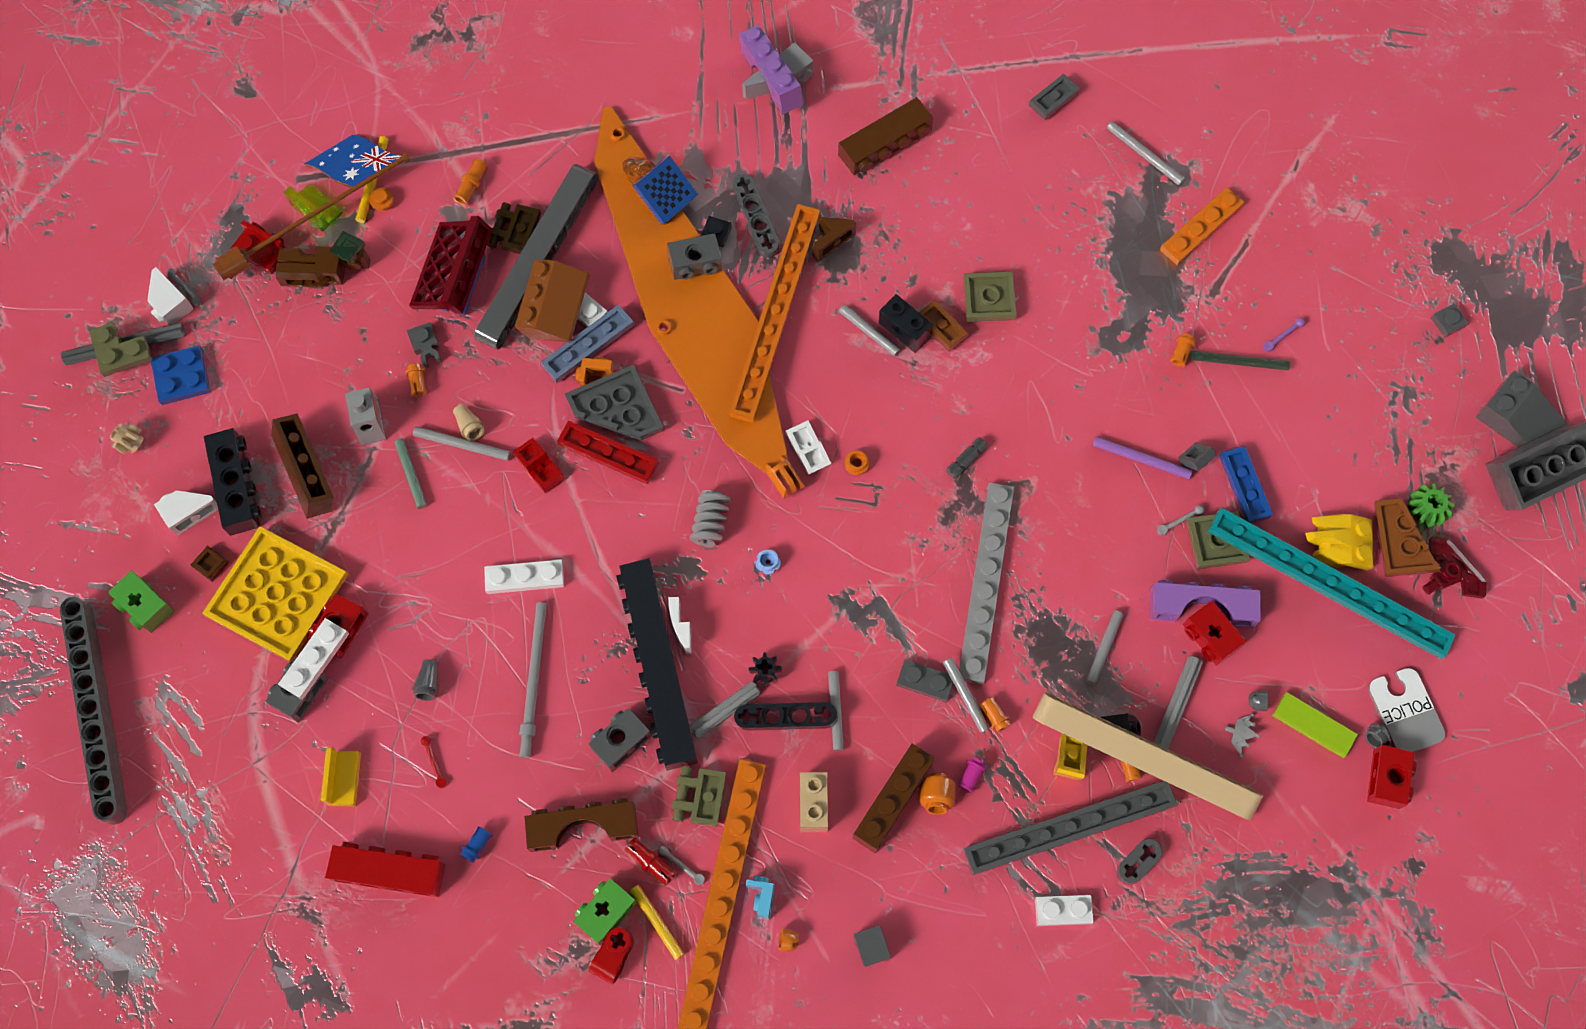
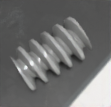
[690,490,731,547]

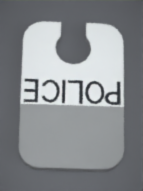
[1368,668,1445,752]

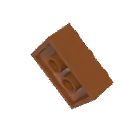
[515,259,590,342]

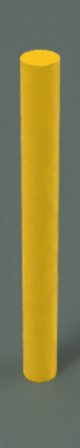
[355,136,389,223]

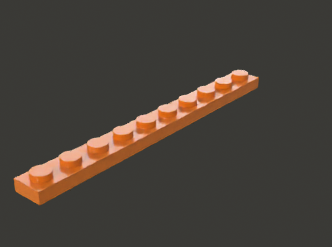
[729,204,820,423]
[678,759,766,1029]

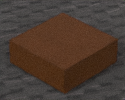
[190,545,229,582]

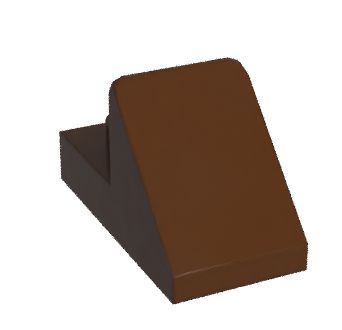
[813,217,856,262]

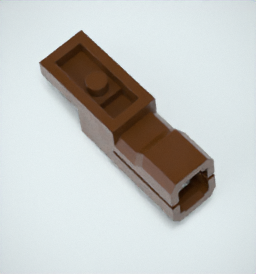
[276,246,370,288]

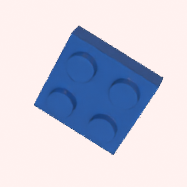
[151,345,211,405]

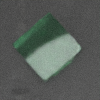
[330,231,365,264]

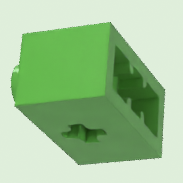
[108,570,175,633]
[573,878,637,946]

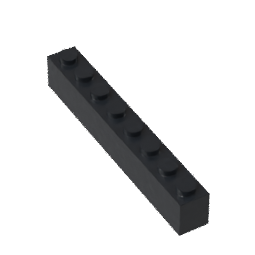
[616,558,698,771]

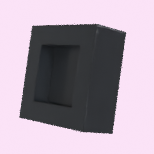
[701,216,732,247]

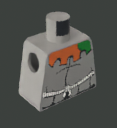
[345,388,387,446]

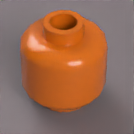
[920,772,956,815]

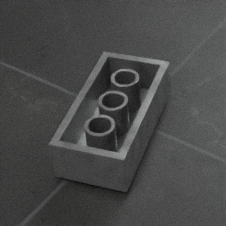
[1485,421,1586,510]

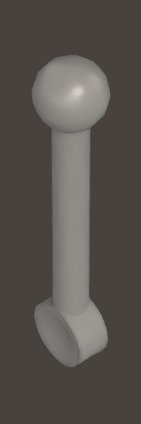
[167,268,202,307]
[1157,505,1205,536]
[658,846,705,885]

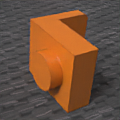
[576,357,615,387]

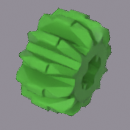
[1407,483,1455,528]

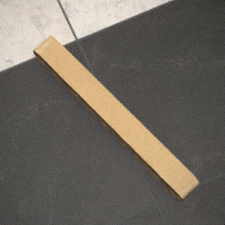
[1033,692,1263,820]

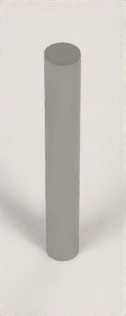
[839,304,901,357]
[1086,610,1124,685]
[943,657,990,733]
[828,671,844,751]

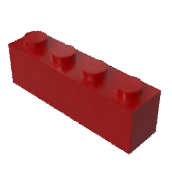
[325,842,445,897]

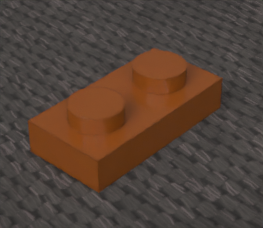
[919,300,968,352]

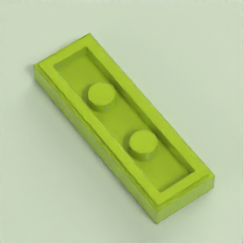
[1272,692,1358,758]

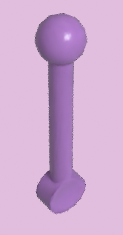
[1263,318,1305,352]

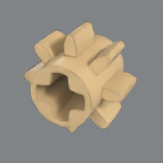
[110,422,143,454]

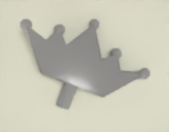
[1225,713,1260,758]

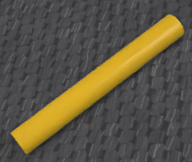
[630,885,684,960]

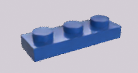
[1219,446,1273,523]

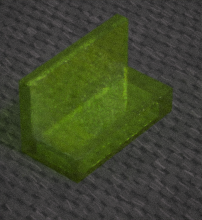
[283,183,343,232]

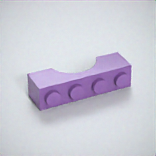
[738,25,804,114]
[1150,580,1261,628]

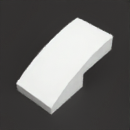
[785,420,831,475]
[668,597,692,654]

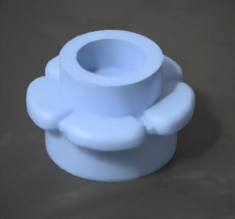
[755,550,781,574]

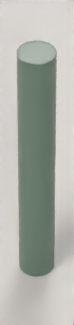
[394,438,427,509]

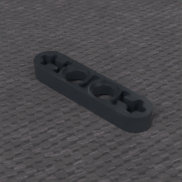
[734,702,838,731]

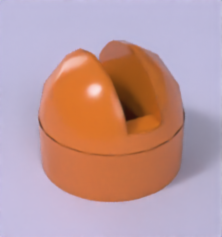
[779,928,800,952]

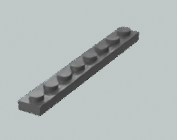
[963,781,1177,876]

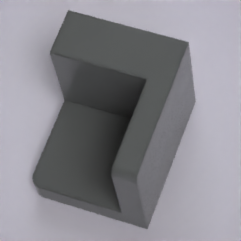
[853,925,891,967]

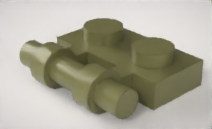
[671,766,726,827]

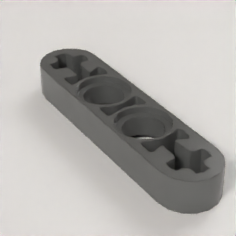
[733,174,779,258]

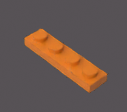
[1160,187,1244,266]

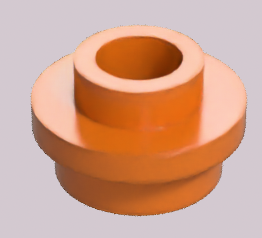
[844,450,870,475]

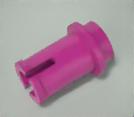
[957,757,987,793]

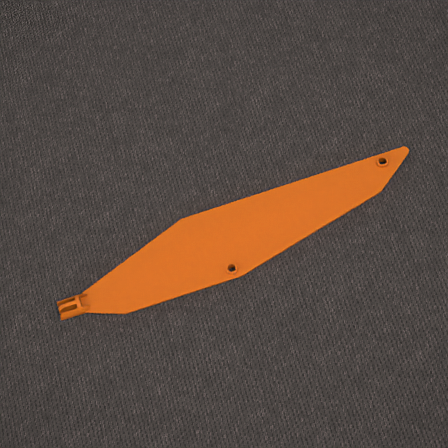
[594,106,805,499]

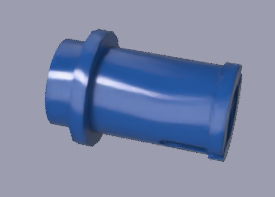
[460,826,493,863]

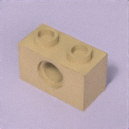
[800,772,828,832]

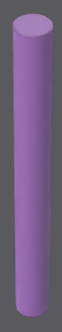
[1092,437,1192,480]

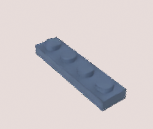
[540,304,634,383]

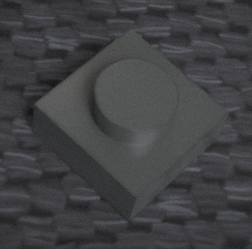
[1431,304,1468,337]
[1178,442,1216,471]

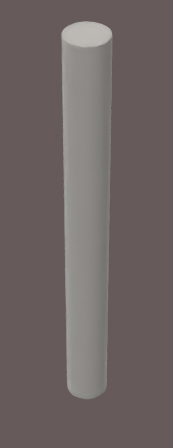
[1106,121,1185,186]
[413,426,511,461]

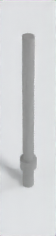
[519,602,547,758]

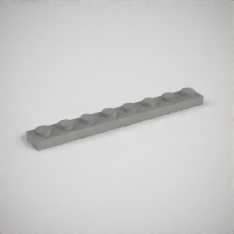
[959,483,1014,685]

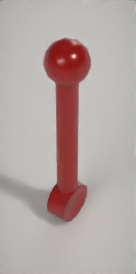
[421,736,447,788]

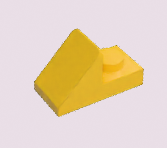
[1053,733,1088,780]

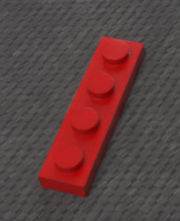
[557,421,659,485]

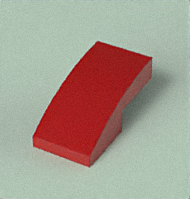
[513,437,565,493]

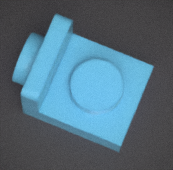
[746,876,775,920]

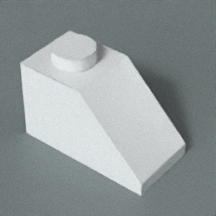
[147,267,194,325]
[154,490,218,536]

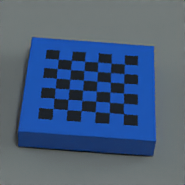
[633,156,698,225]

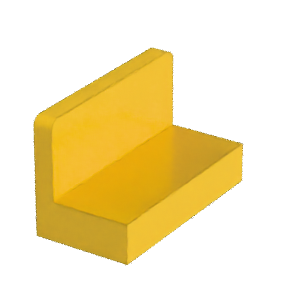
[321,747,361,806]

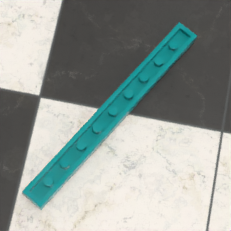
[1207,507,1455,659]

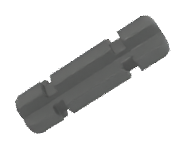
[947,437,988,479]

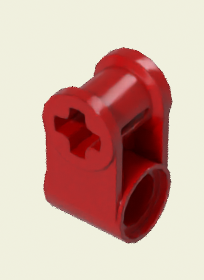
[588,928,634,985]

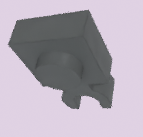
[407,322,441,368]

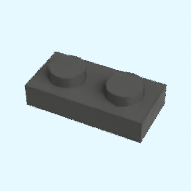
[1029,74,1080,120]
[896,659,953,702]

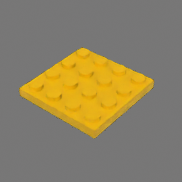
[202,526,349,662]

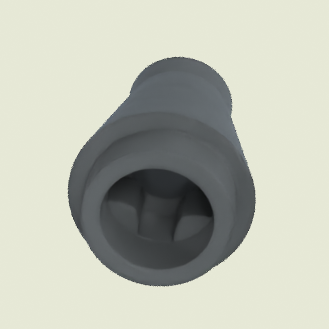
[412,660,438,701]

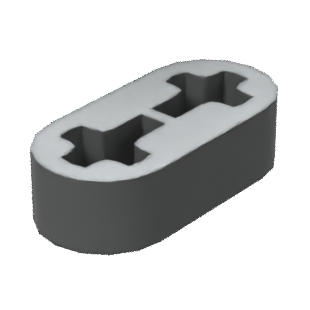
[1117,839,1162,885]

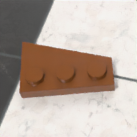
[1374,498,1441,577]

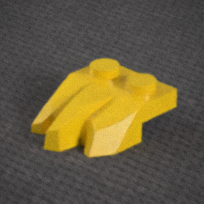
[1305,514,1373,571]

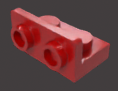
[230,220,286,274]

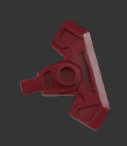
[1423,536,1487,599]

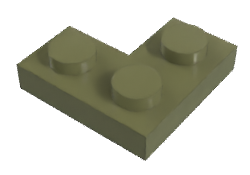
[89,322,153,377]

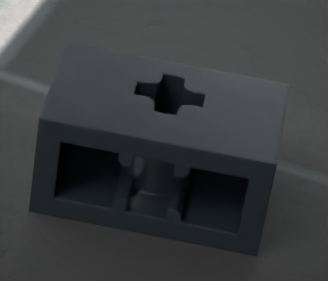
[878,294,933,353]

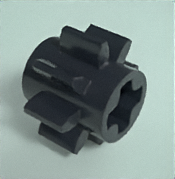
[749,652,782,687]

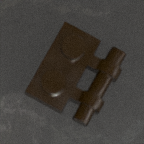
[487,202,541,254]

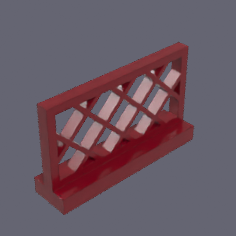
[409,216,493,314]

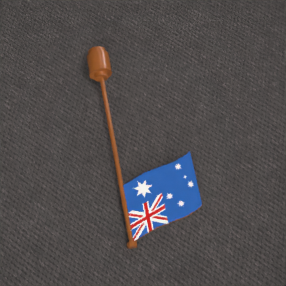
[213,135,410,280]

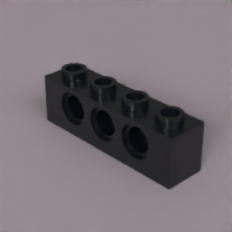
[203,428,262,536]

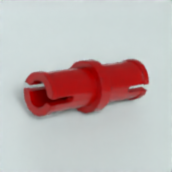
[624,837,677,886]

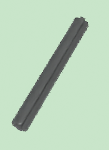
[61,322,185,365]

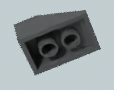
[1476,370,1567,448]

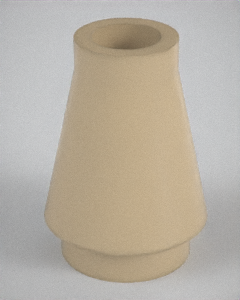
[453,404,485,441]

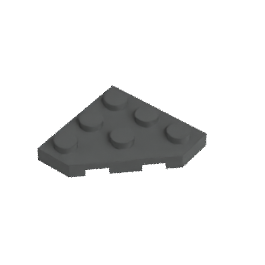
[565,365,664,440]

